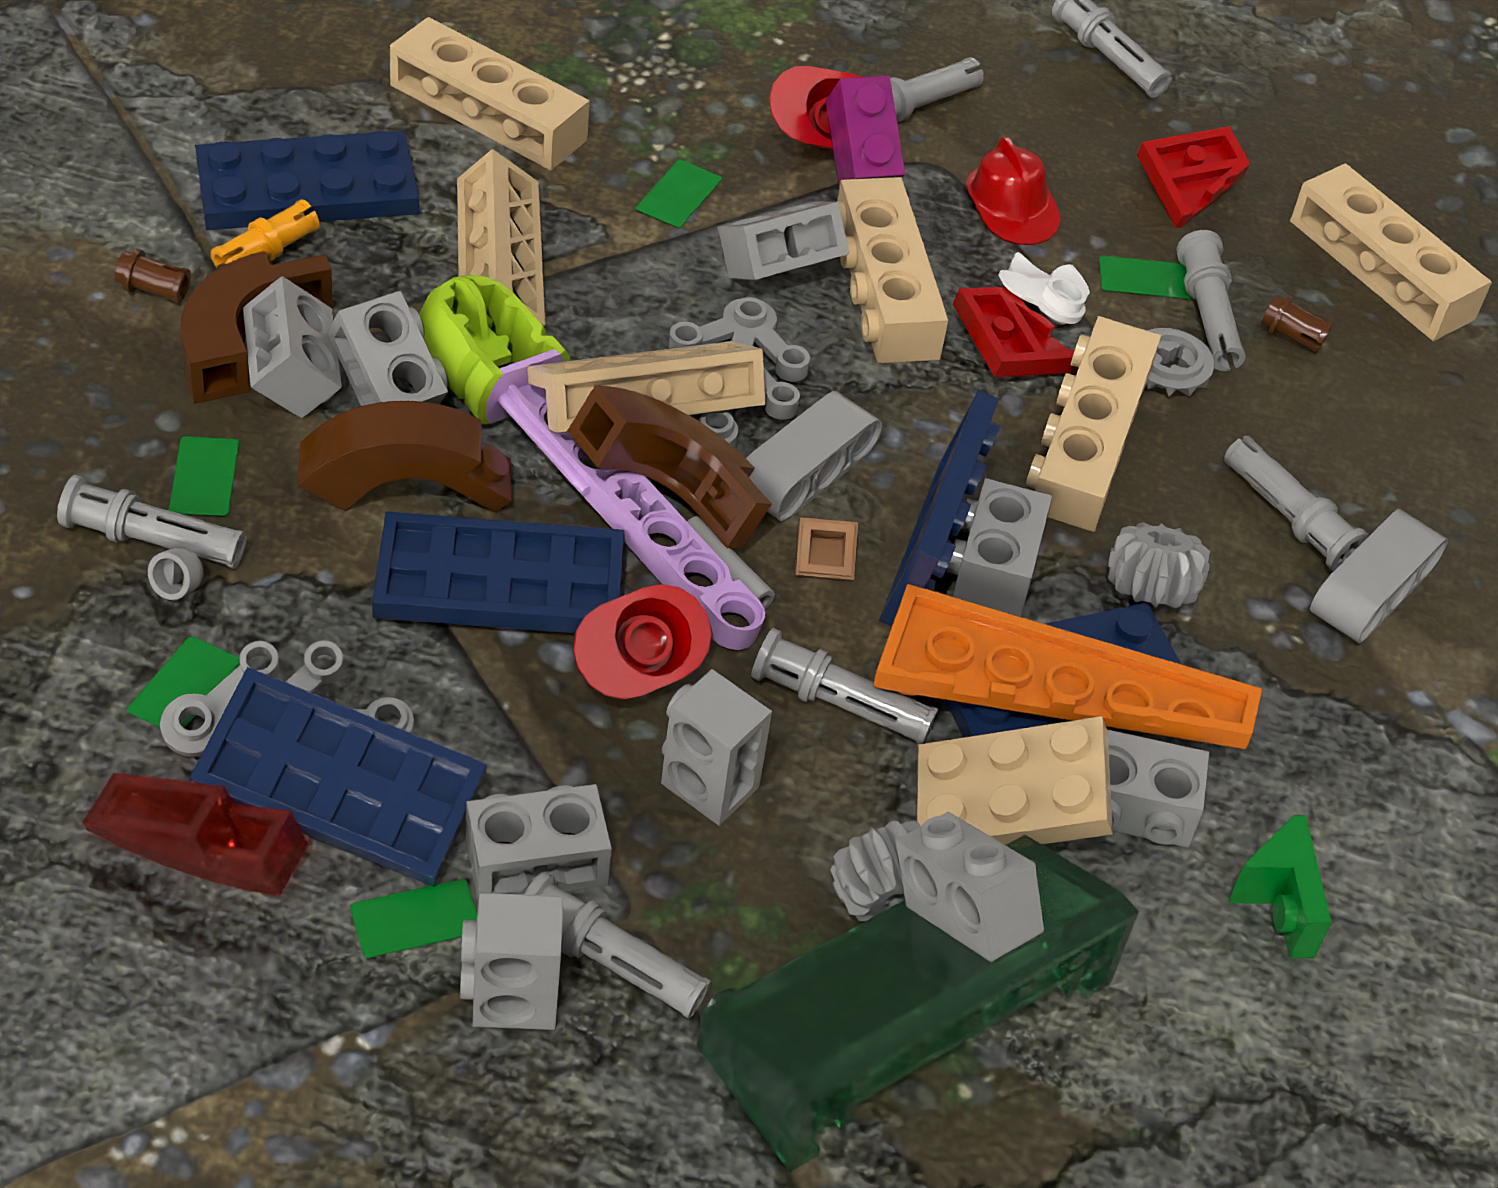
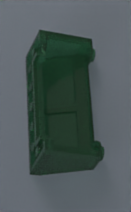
[696,835,1139,1172]

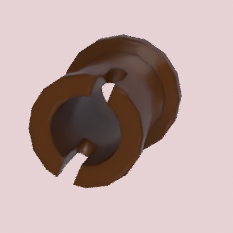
[115,249,191,303]
[1261,295,1334,354]

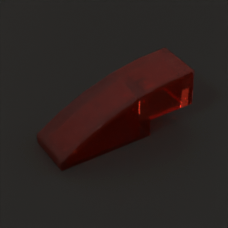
[82,773,308,896]

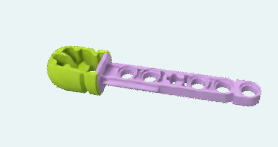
[419,274,765,650]

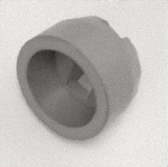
[148,548,203,600]

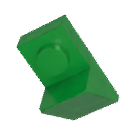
[1229,815,1332,958]

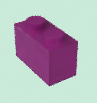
[826,75,905,188]

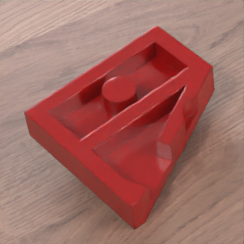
[1137,126,1250,228]
[952,287,1079,377]

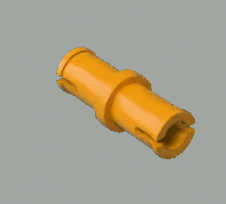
[210,199,320,268]

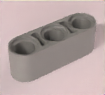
[746,391,882,521]
[1310,509,1448,644]

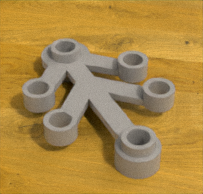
[668,297,810,449]
[160,640,414,757]

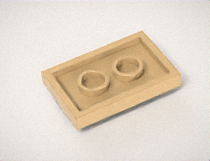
[917,716,1113,849]

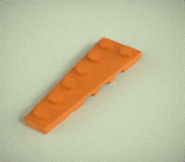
[873,584,1262,749]

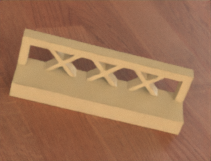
[457,149,545,327]
[527,341,765,433]

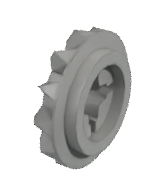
[1146,328,1214,397]

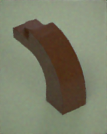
[180,251,333,404]
[567,385,772,549]
[297,401,511,513]

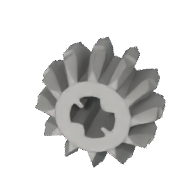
[1108,522,1210,608]
[830,821,920,922]

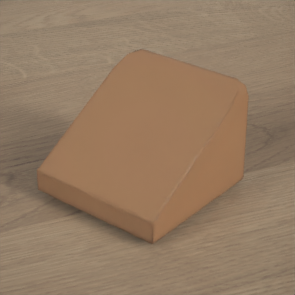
[795,517,858,581]

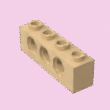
[390,17,590,170]
[1290,163,1492,342]
[838,177,948,363]
[1025,316,1162,532]

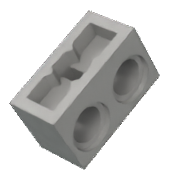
[718,201,849,280]
[243,276,342,418]
[327,291,448,406]
[947,478,1052,617]
[661,669,772,826]
[1108,730,1209,848]
[465,784,612,901]
[895,812,1044,962]
[460,893,563,1030]

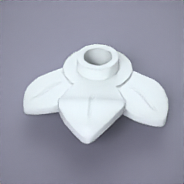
[998,252,1090,325]

